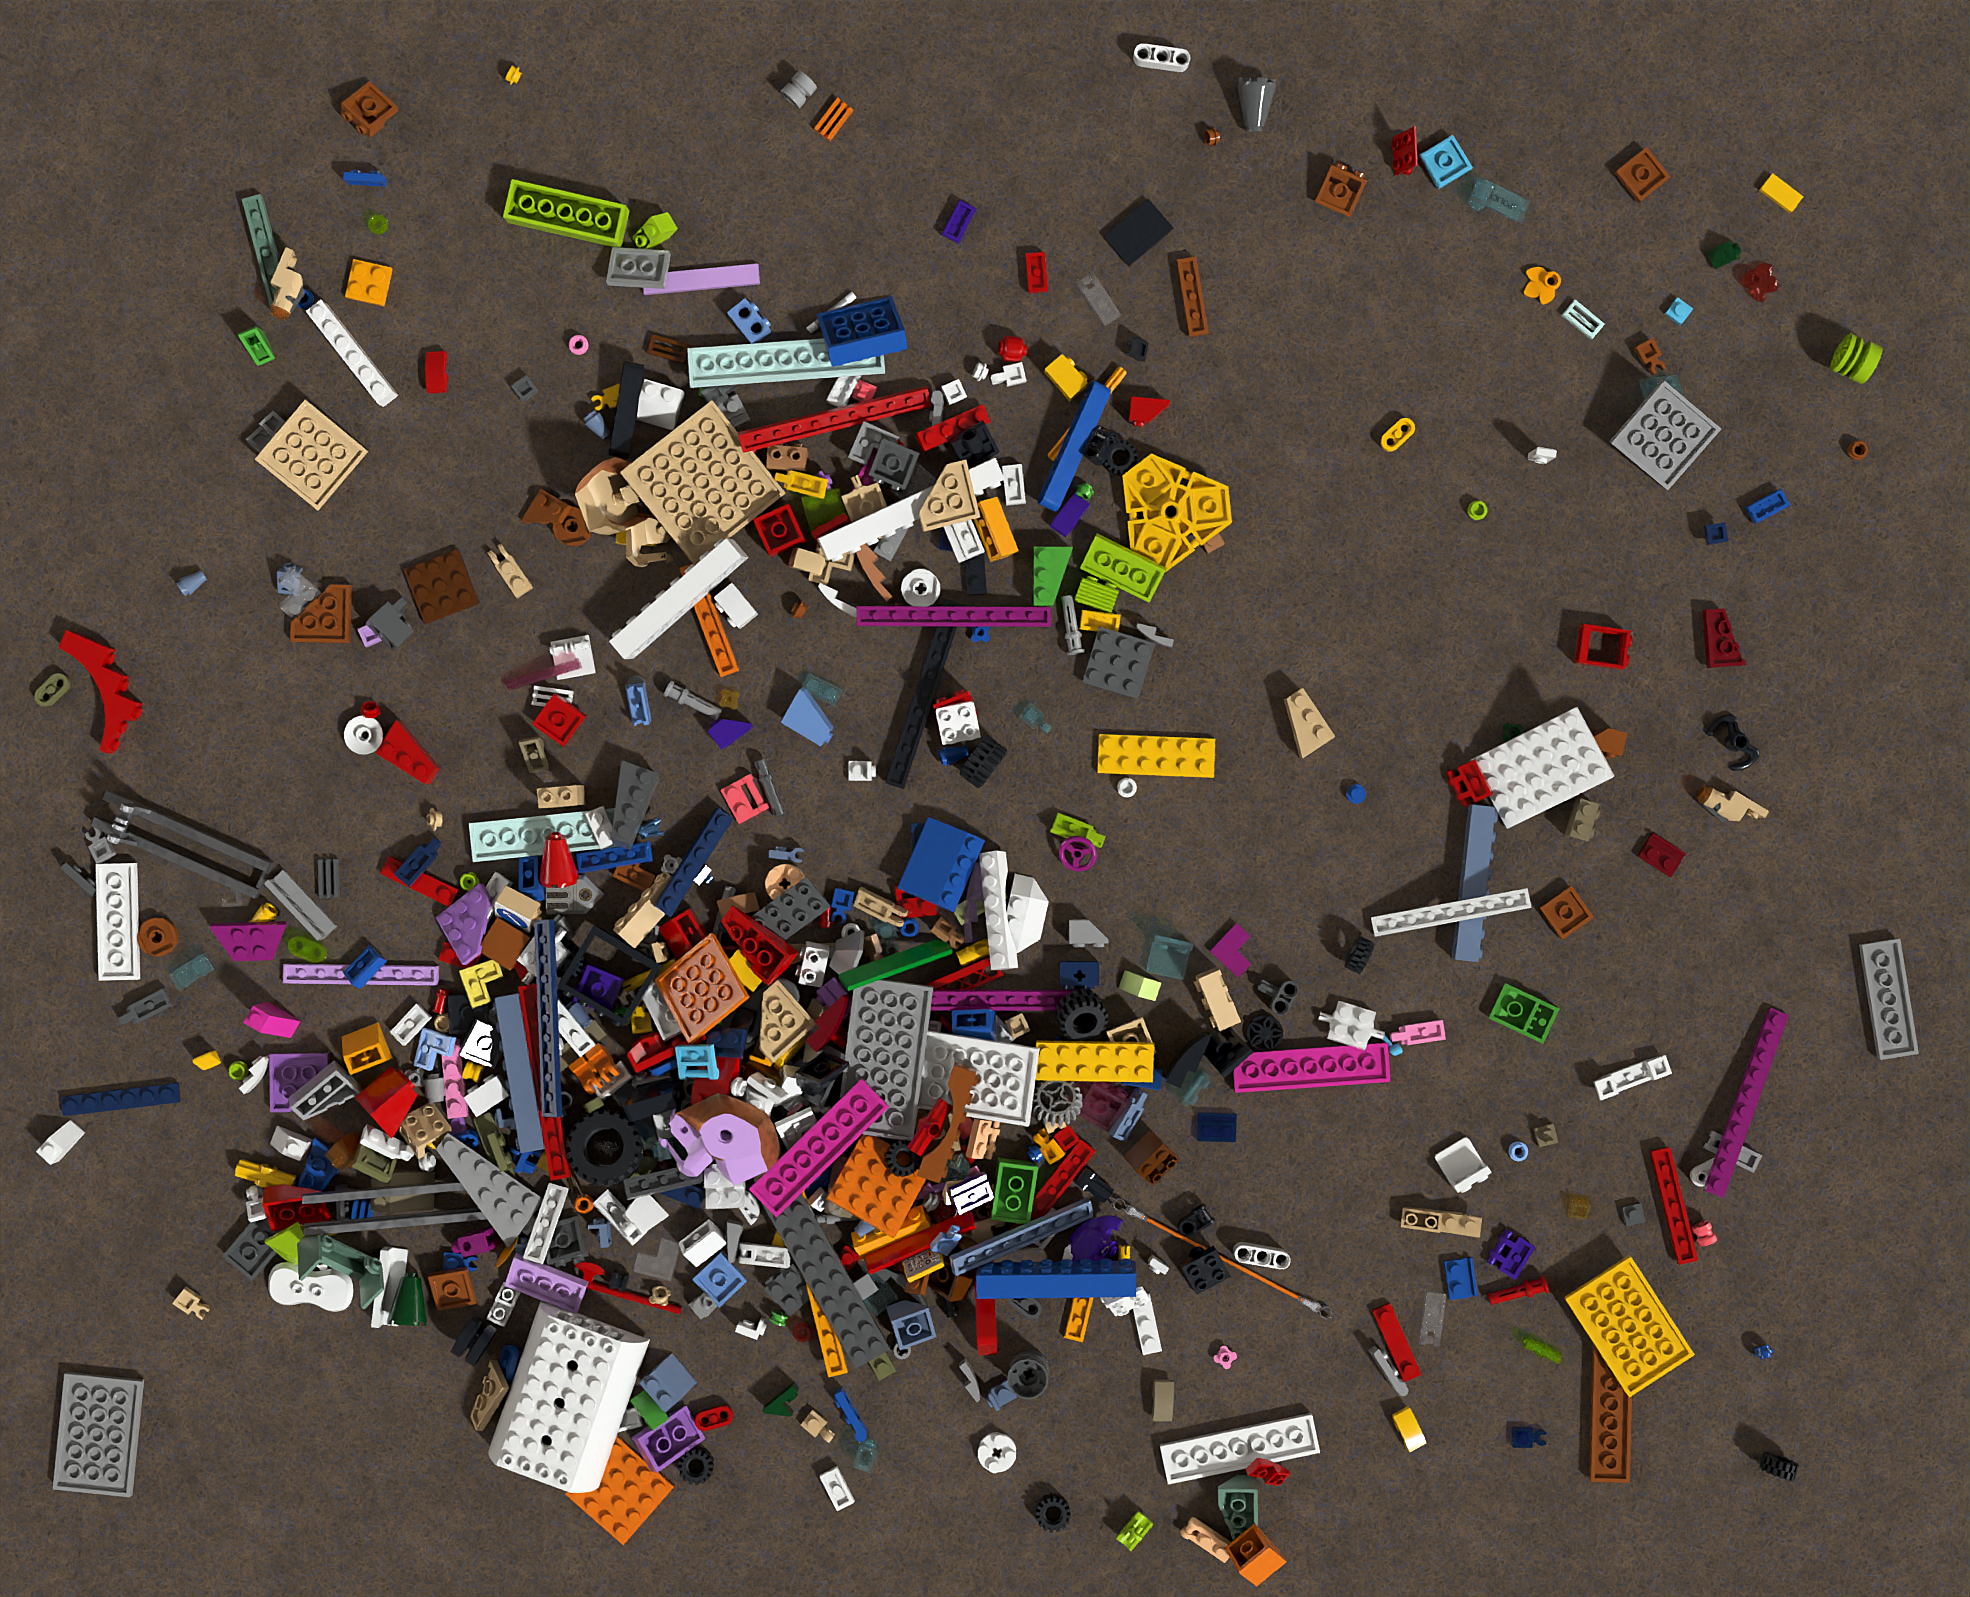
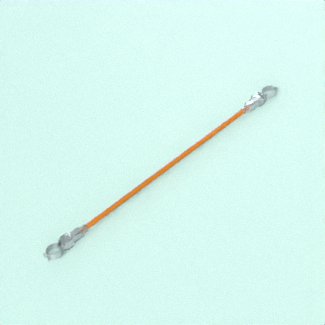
[1111,1198,1334,1319]

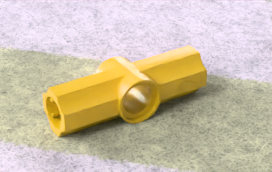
[235,1159,297,1187]

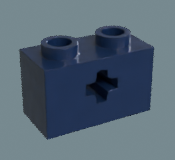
[1060,961,1099,989]

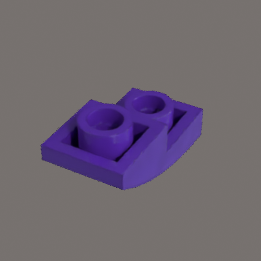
[1050,493,1090,538]

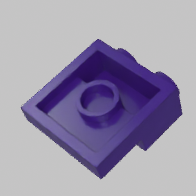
[573,963,625,1011]

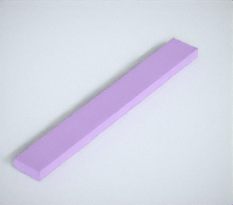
[283,964,439,985]

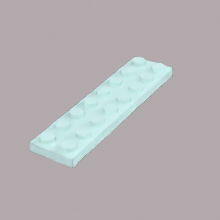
[469,808,618,862]

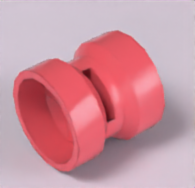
[1691,1220,1717,1247]

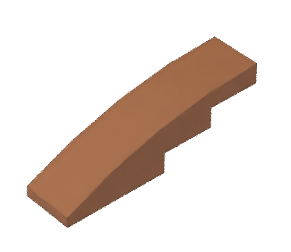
[856,543,893,603]

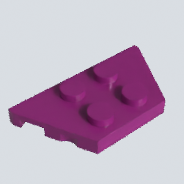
[210,921,288,961]

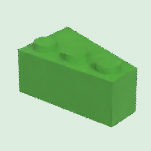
[1033,547,1073,607]

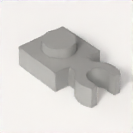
[85,828,116,864]

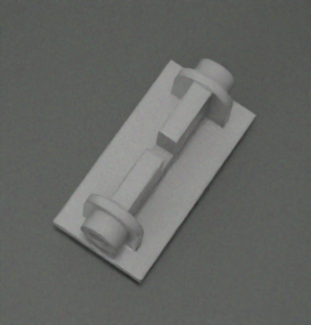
[632,1070,673,1089]

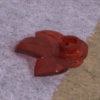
[1742,263,1779,302]

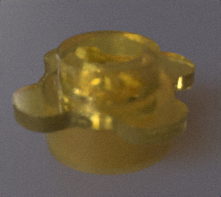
[719,689,740,710]

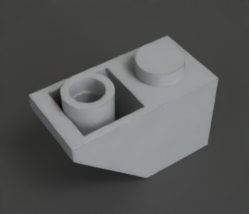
[1069,919,1108,947]

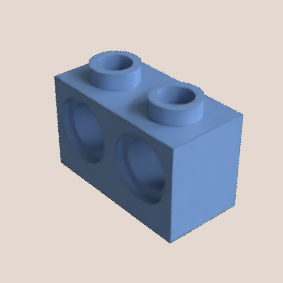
[727,298,771,344]

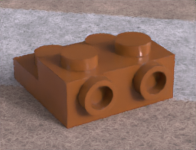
[341,81,398,138]
[1315,162,1367,217]

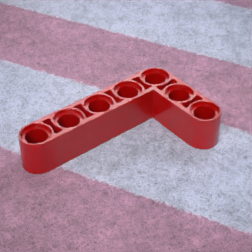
[974,1260,998,1356]

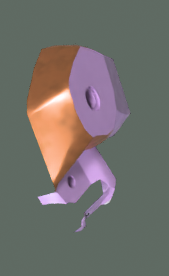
[658,1093,781,1186]

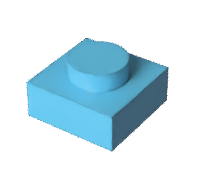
[1665,297,1693,325]

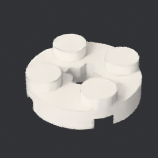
[901,569,940,607]
[978,1432,1016,1473]

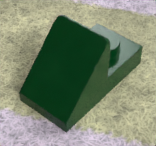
[762,1382,799,1417]

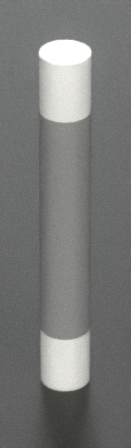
[807,292,856,334]

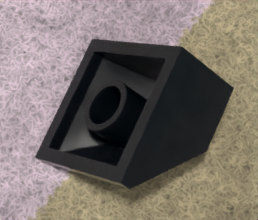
[795,1051,850,1097]

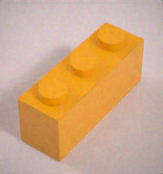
[974,497,1019,562]

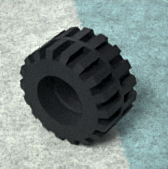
[959,735,1007,788]
[1055,989,1108,1041]

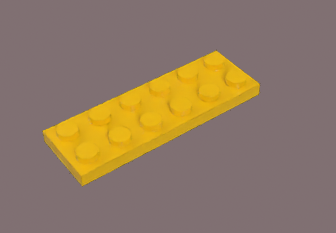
[1097,734,1215,778]
[1036,1040,1154,1082]

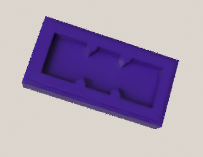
[941,200,977,244]

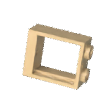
[537,785,586,808]

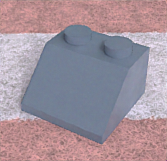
[886,1300,937,1350]
[640,1353,697,1413]

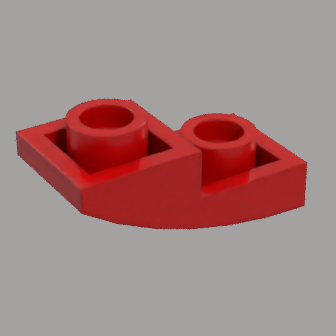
[425,351,449,394]
[1245,1458,1290,1486]

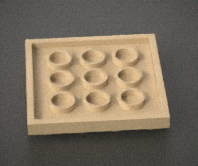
[255,400,369,511]

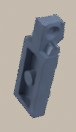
[1108,1088,1148,1142]

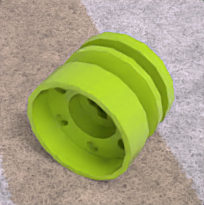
[1830,333,1883,384]

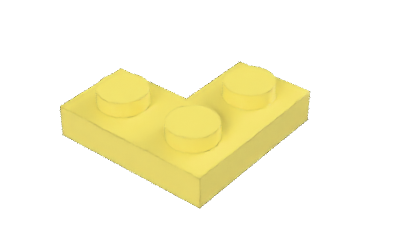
[459,960,503,1008]

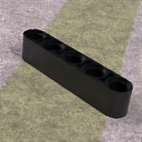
[608,361,644,459]

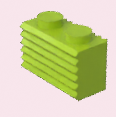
[1074,576,1119,614]

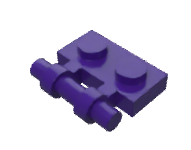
[1486,1229,1535,1280]

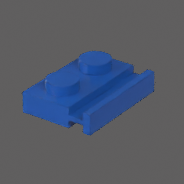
[1444,1257,1478,1300]

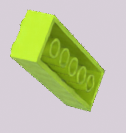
[503,179,630,248]

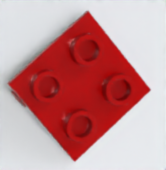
[1391,126,1418,176]

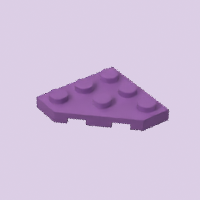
[436,883,492,965]
[269,1053,330,1112]

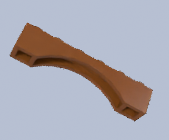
[917,1061,979,1183]

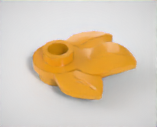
[1524,267,1561,305]

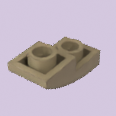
[1151,1380,1174,1421]

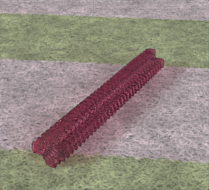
[505,658,582,690]

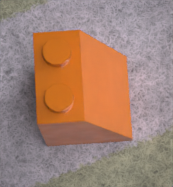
[1225,1523,1287,1586]

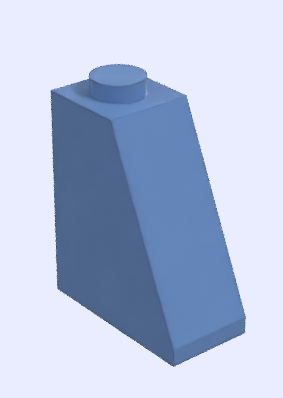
[781,687,834,746]

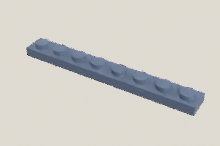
[949,1198,1094,1276]

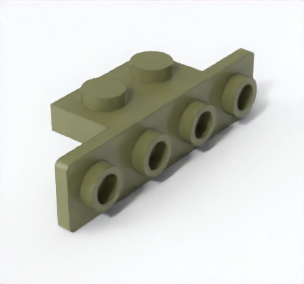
[474,1112,518,1181]

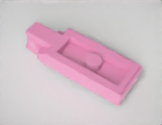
[1389,1019,1446,1045]

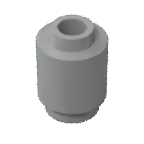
[424,1073,445,1103]

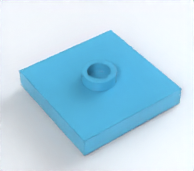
[1418,135,1473,190]

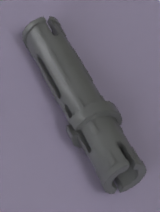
[754,758,785,817]

